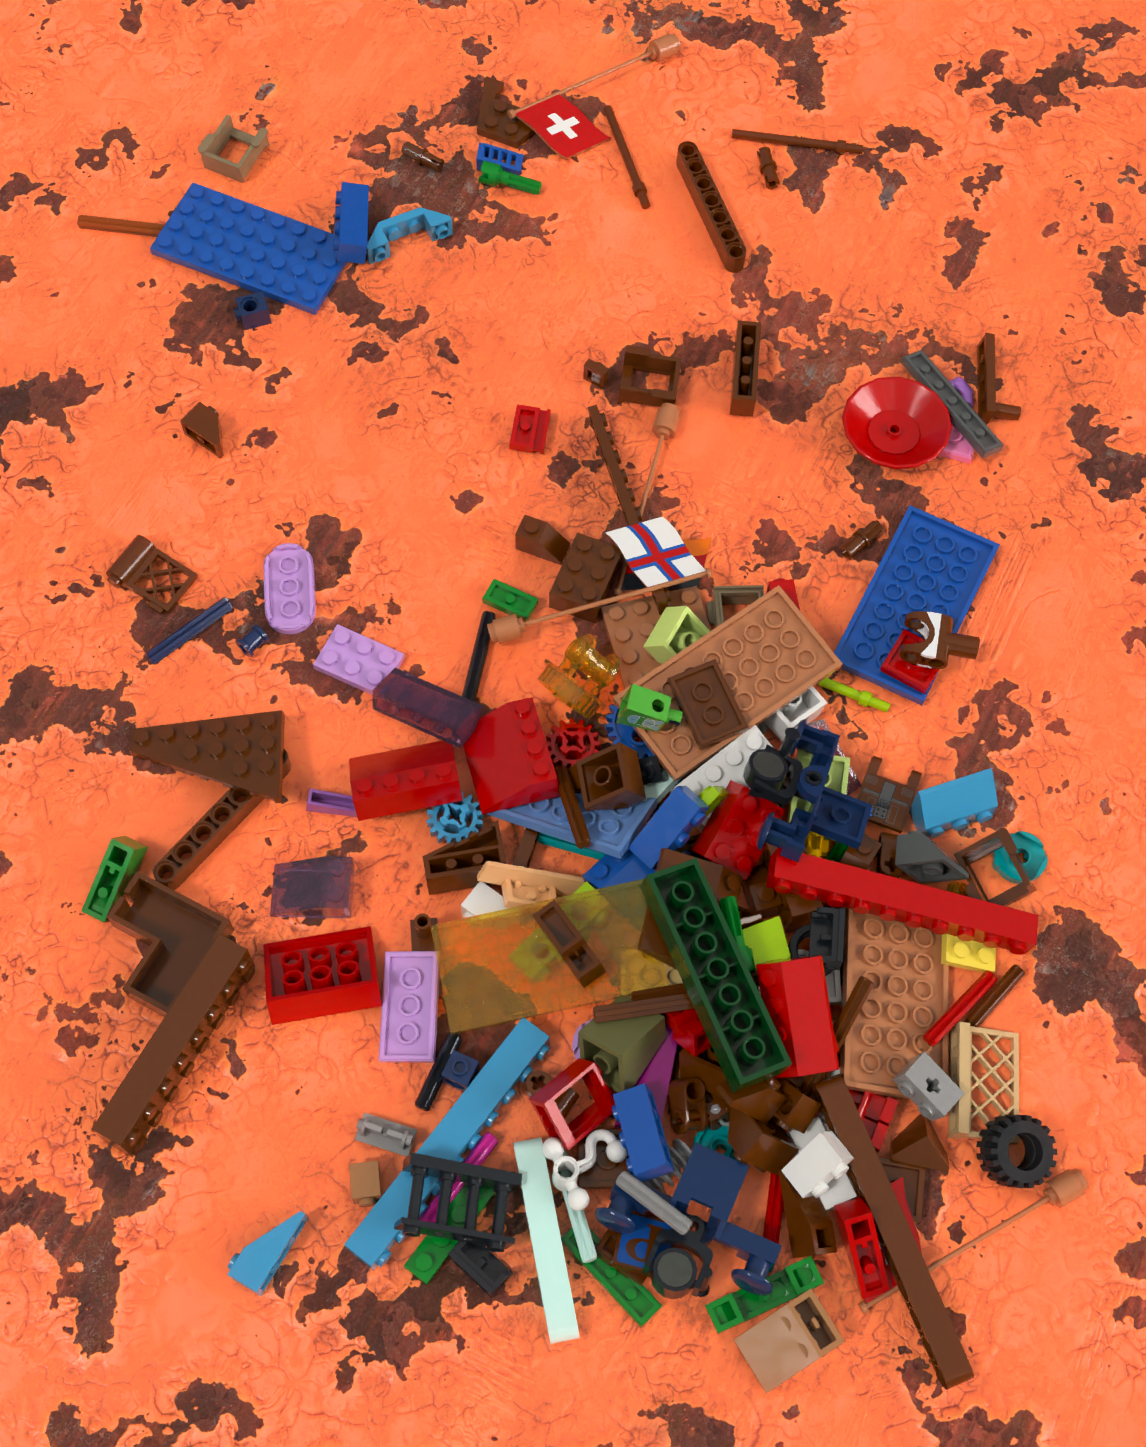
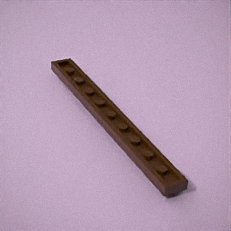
[588,405,671,615]

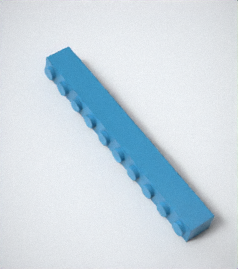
[344,1017,551,1271]

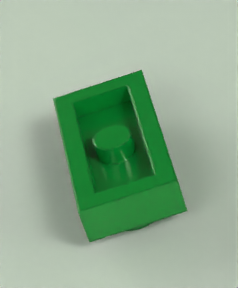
[482,579,538,622]

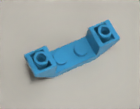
[367,207,453,264]

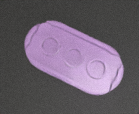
[263,543,316,634]

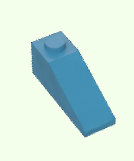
[227,1211,309,1296]

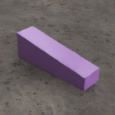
[306,789,357,817]

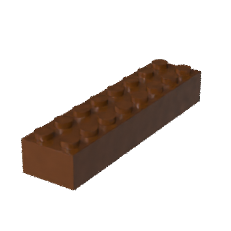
[92,934,255,1157]

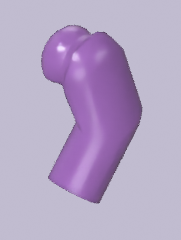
[949,377,974,408]

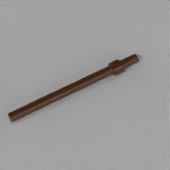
[603,105,650,209]
[732,129,864,154]

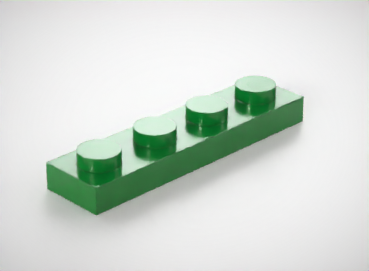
[404,1184,496,1285]

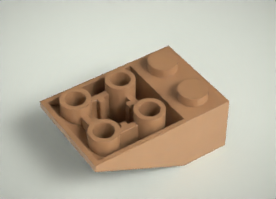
[734,1289,845,1394]

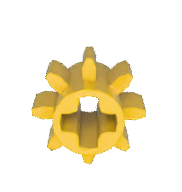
[804,831,829,858]

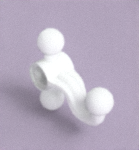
[542,1129,628,1211]

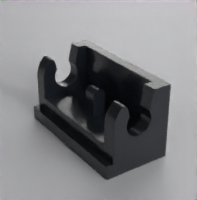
[809,907,845,970]
[448,1241,513,1298]

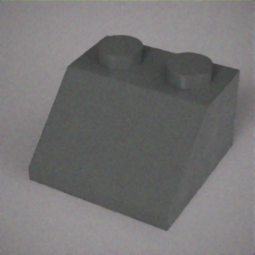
[895,831,969,884]

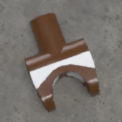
[900,611,980,669]

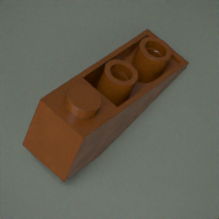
[778,1169,837,1258]

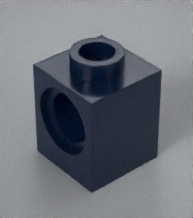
[233,291,271,330]
[441,1050,480,1092]

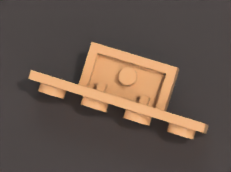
[477,861,585,912]

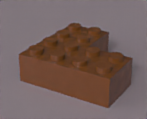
[107,871,234,1017]

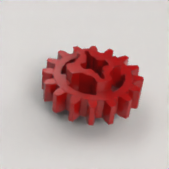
[546,718,601,768]

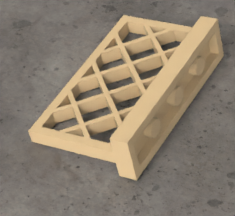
[948,1022,1019,1145]

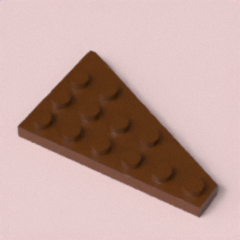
[129,710,285,804]

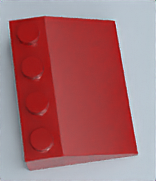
[459,697,559,814]
[349,739,463,821]
[263,926,382,1025]

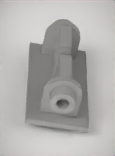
[354,1113,417,1157]

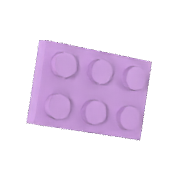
[313,624,405,699]

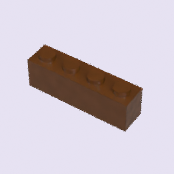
[730,320,761,417]

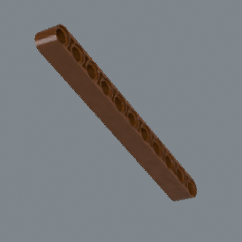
[812,1074,974,1390]

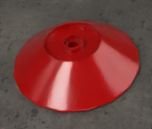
[842,377,952,469]

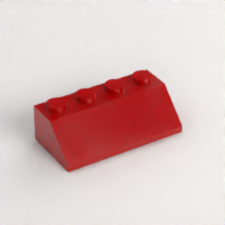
[756,955,839,1078]

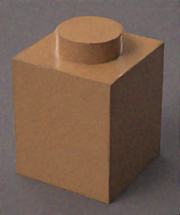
[349,1160,382,1207]

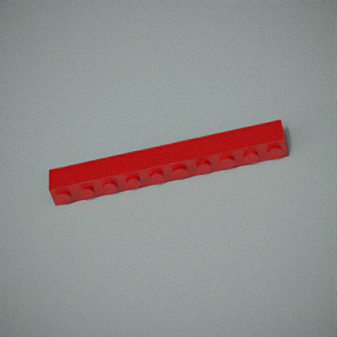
[766,848,1038,955]

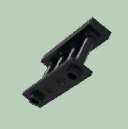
[394,1153,522,1252]

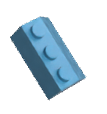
[909,768,998,839]

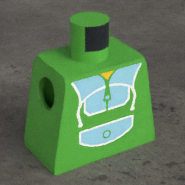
[616,684,683,731]

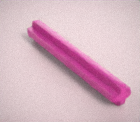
[419,1132,498,1223]

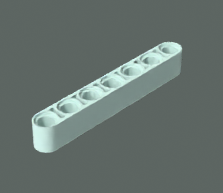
[513,1137,580,1344]

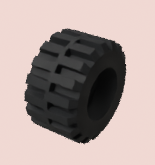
[976,1114,1058,1189]

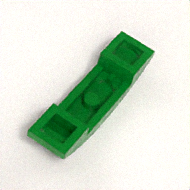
[705,1256,824,1334]

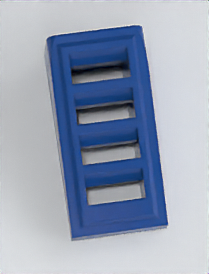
[476,143,523,175]

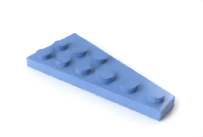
[486,793,657,859]

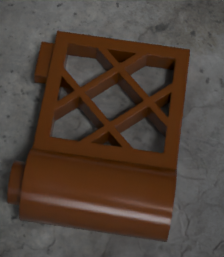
[106,535,198,615]

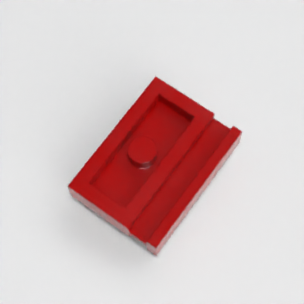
[509,404,551,454]

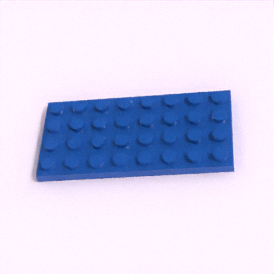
[150,182,347,315]
[834,505,1000,706]

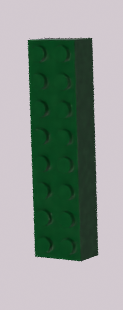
[640,858,792,1093]

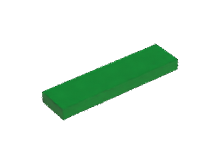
[561,1228,662,1328]

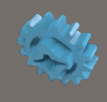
[426,791,484,844]

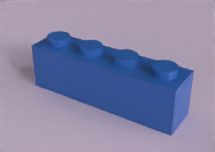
[333,182,369,264]

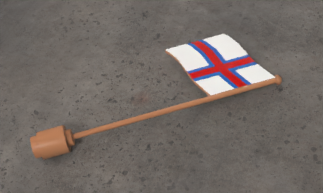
[487,517,712,644]

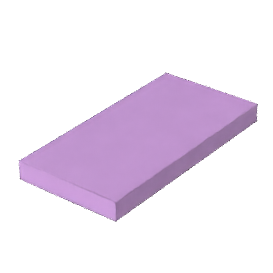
[378,951,441,1063]

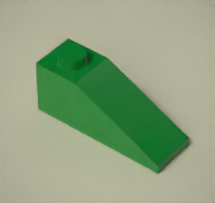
[82,836,148,923]

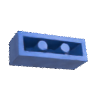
[628,786,709,869]
[612,1083,675,1183]

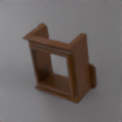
[617,345,681,407]
[954,828,1037,906]

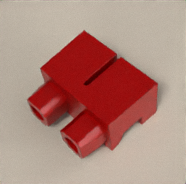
[666,1009,711,1057]
[848,1089,898,1153]

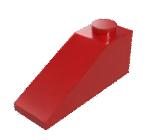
[834,1197,890,1299]

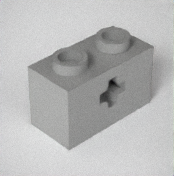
[892,1051,964,1121]

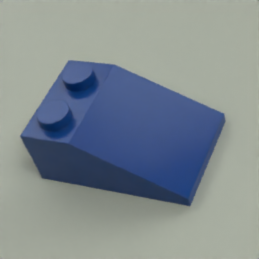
[583,848,656,933]

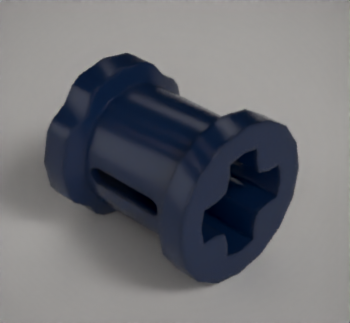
[235,624,269,657]

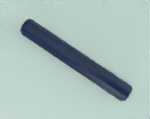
[146,597,233,664]

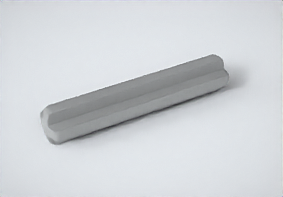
[616,1171,692,1235]

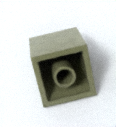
[578,995,666,1093]

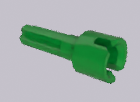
[478,160,542,195]
[720,896,756,972]

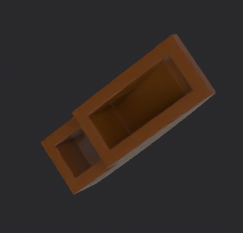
[532,899,606,988]

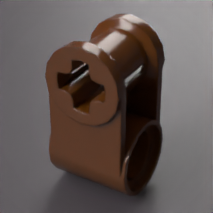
[876,832,903,878]
[525,1070,580,1120]
[668,1078,708,1135]

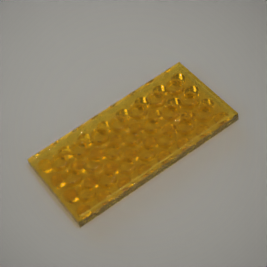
[431,879,668,1035]

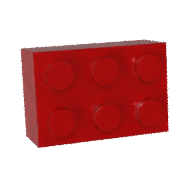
[692,780,785,880]

